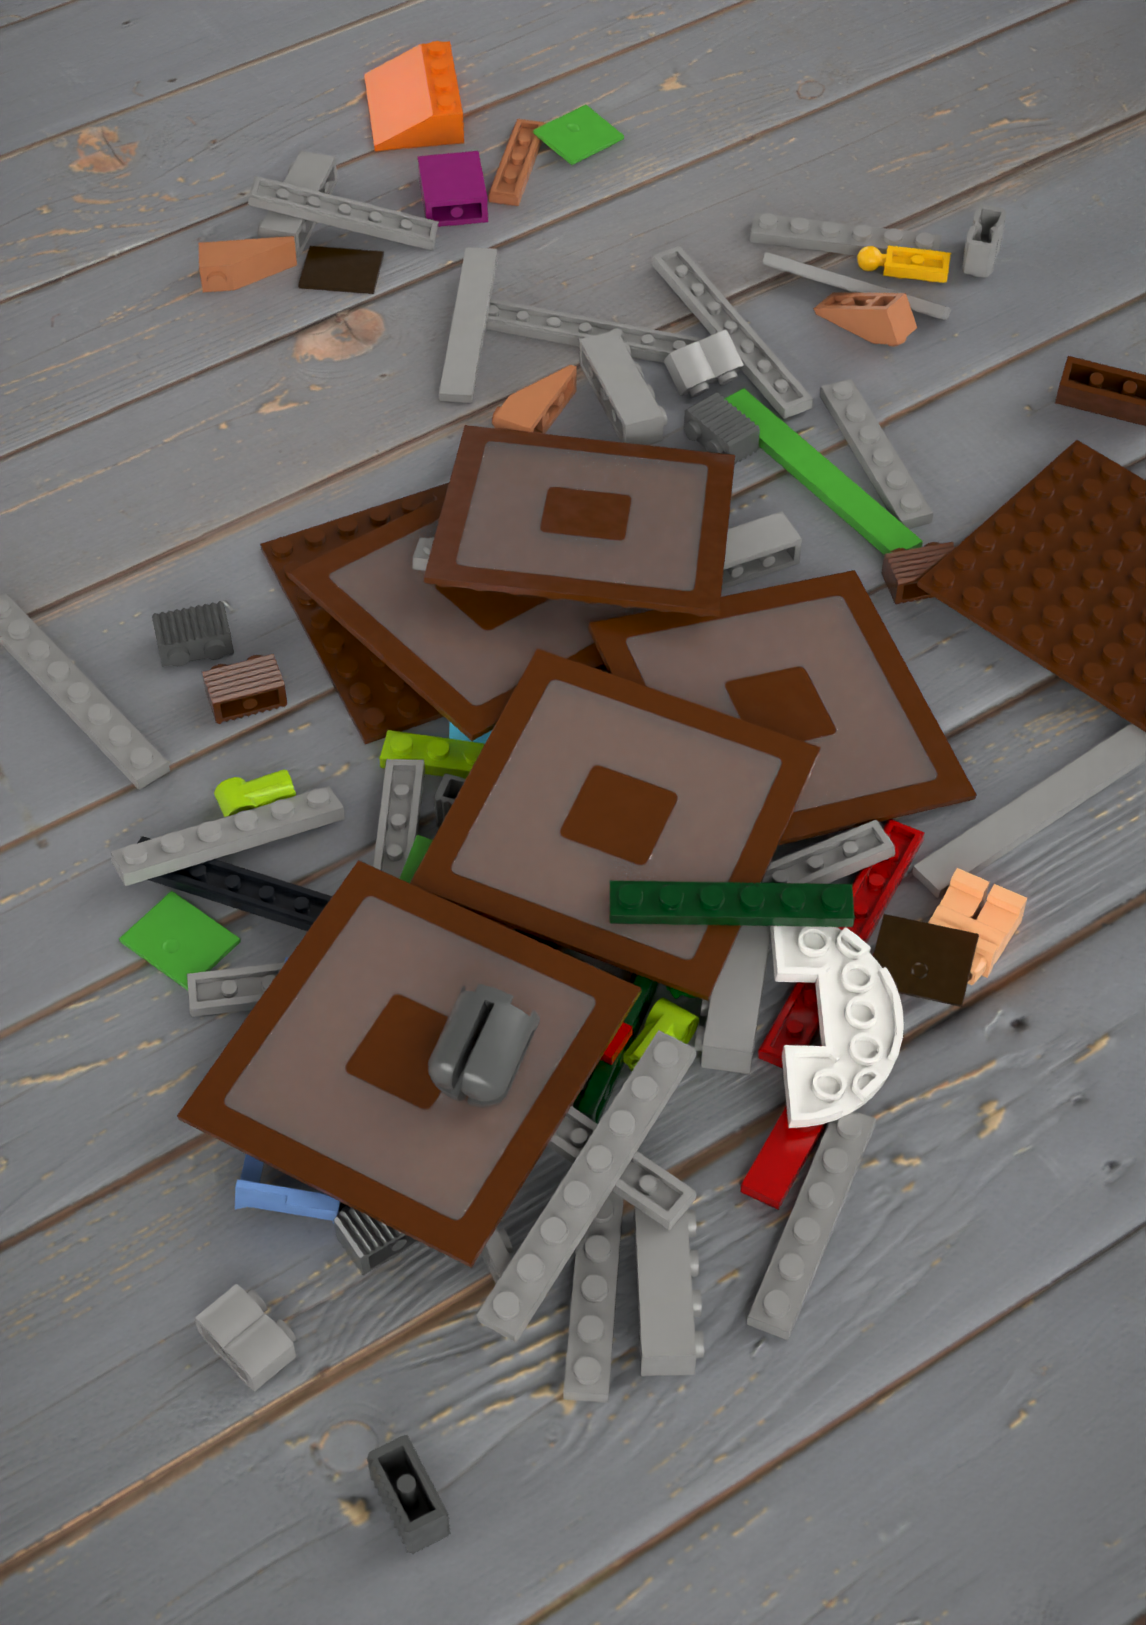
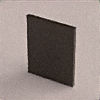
[298,246,384,294]
[873,914,979,1007]

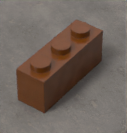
[1055,356,1146,426]

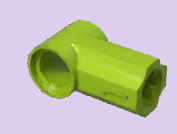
[214,769,296,817]
[623,997,699,1071]

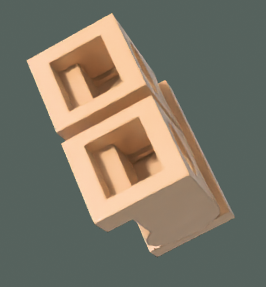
[928,868,1027,985]

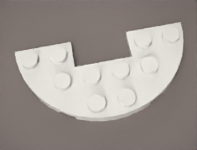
[770,926,904,1128]

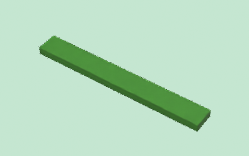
[724,388,923,555]

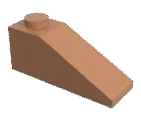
[199,236,297,292]
[814,292,917,347]
[492,365,576,434]

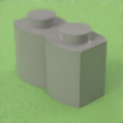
[962,204,1006,278]
[663,330,744,397]
[195,1284,296,1392]

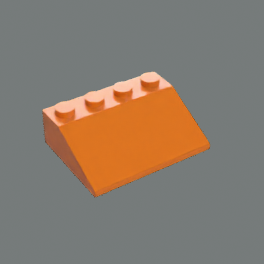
[364,41,464,151]

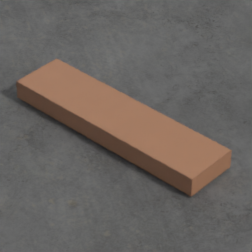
[488,119,546,206]

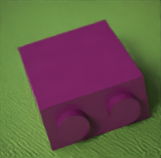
[417,151,488,227]

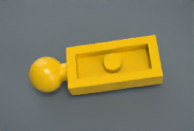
[857,245,951,283]

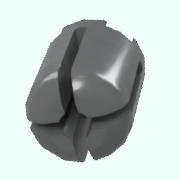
[428,984,540,1108]

